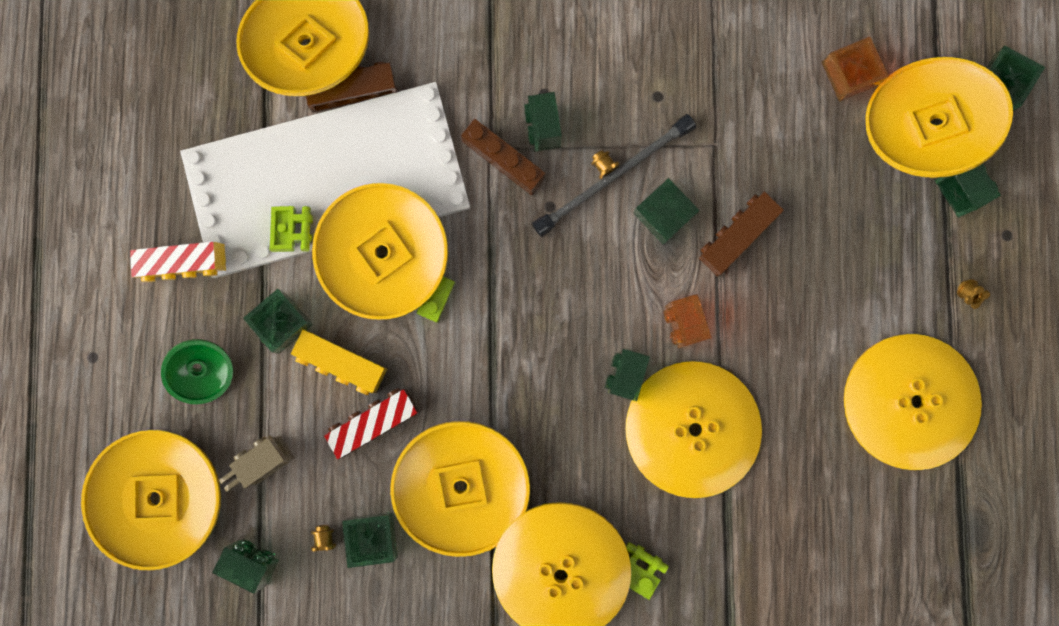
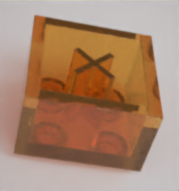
[821,37,889,102]
[663,294,712,349]

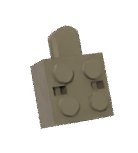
[219,435,295,492]

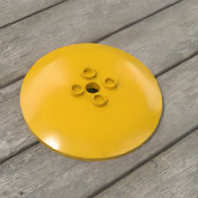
[236,0,369,96]
[866,57,1013,178]
[312,183,448,320]
[844,334,982,470]
[625,361,762,498]
[390,421,530,557]
[81,430,221,570]
[492,502,631,626]

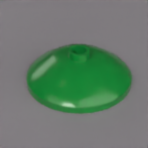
[161,339,233,404]

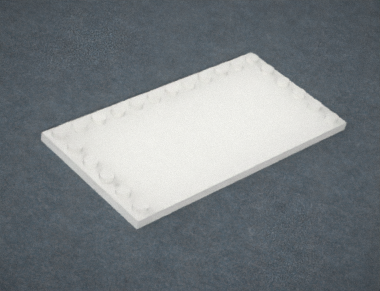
[180,82,471,279]

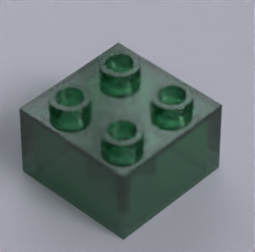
[986,45,1045,112]
[524,92,562,152]
[934,164,1001,218]
[633,178,700,245]
[243,289,313,354]
[604,349,650,402]
[342,512,398,568]
[212,539,279,594]

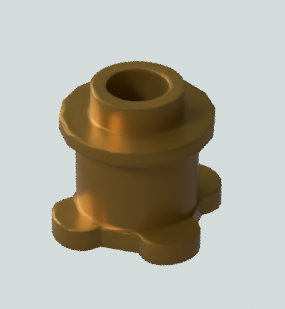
[591,150,620,179]
[957,279,990,309]
[311,525,336,551]

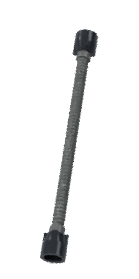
[531,114,696,238]

